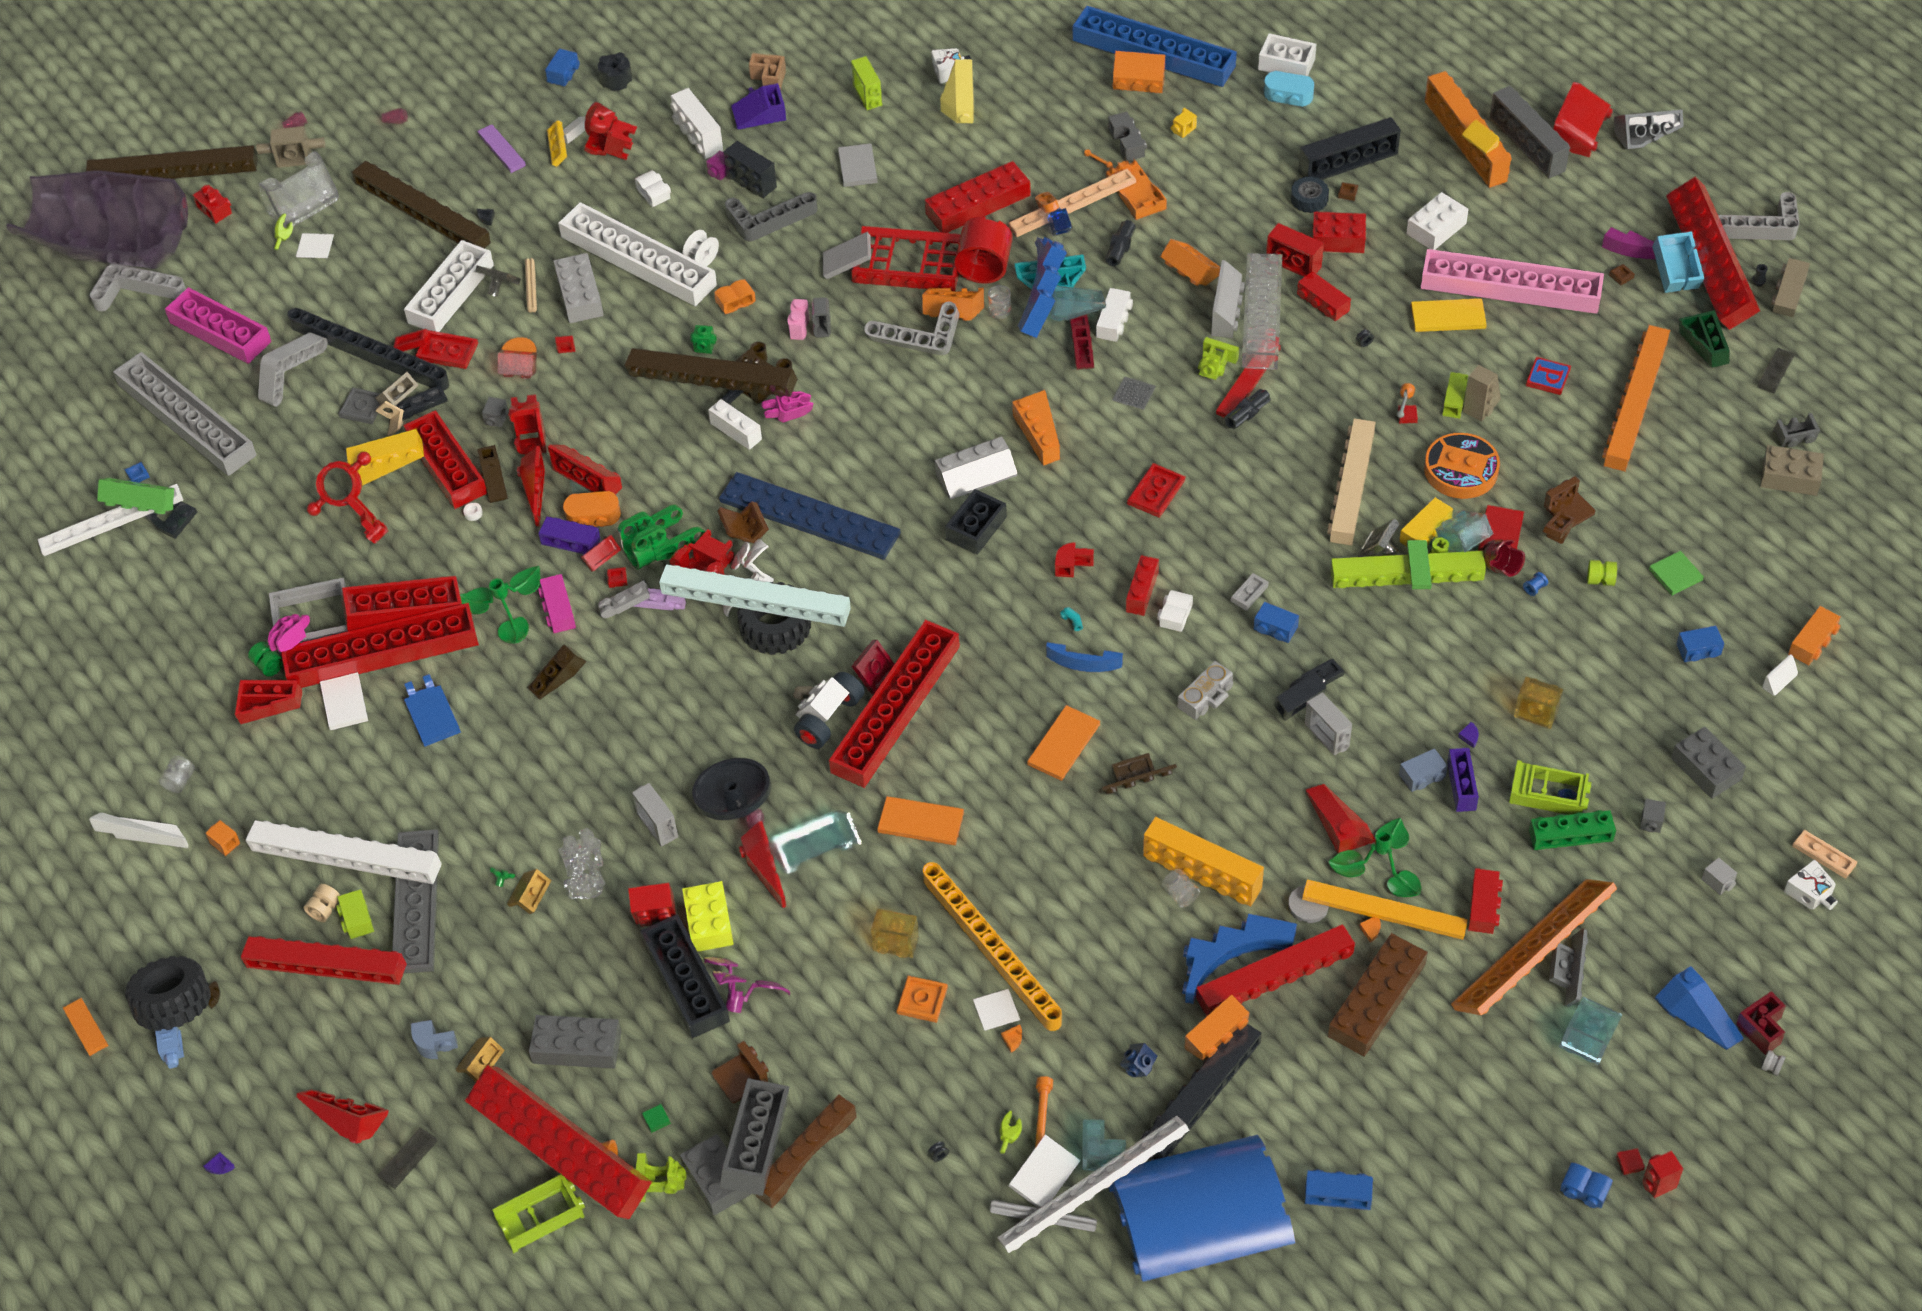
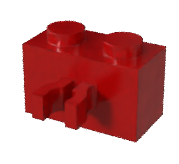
[192,185,232,224]

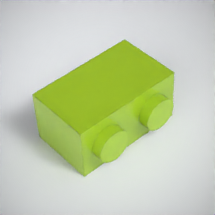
[336,889,374,939]

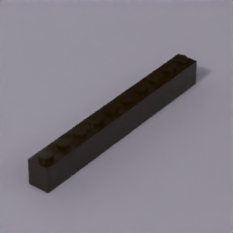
[85,145,258,186]
[352,160,491,249]
[625,348,798,397]

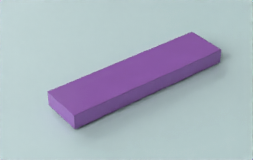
[478,124,526,173]

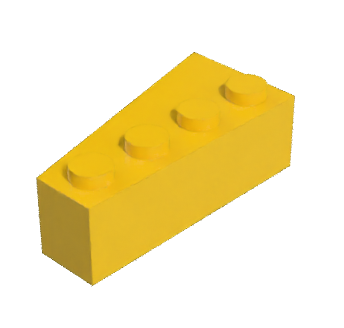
[346,429,424,486]

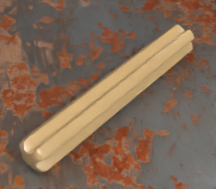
[525,258,537,313]

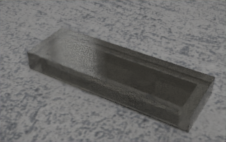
[1758,348,1795,394]
[378,1127,438,1189]

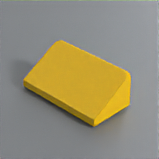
[1462,120,1499,154]

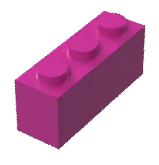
[538,574,576,633]

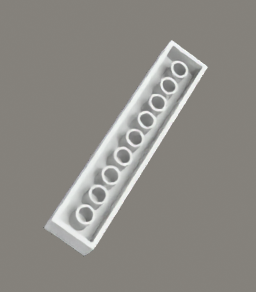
[559,202,717,306]

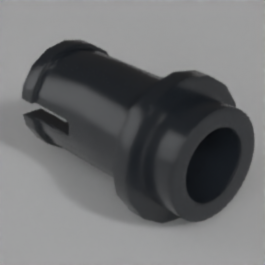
[1752,264,1768,286]

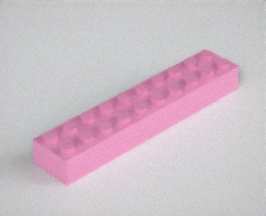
[1421,249,1604,314]

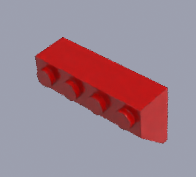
[548,444,622,495]

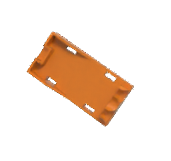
[1106,158,1167,220]

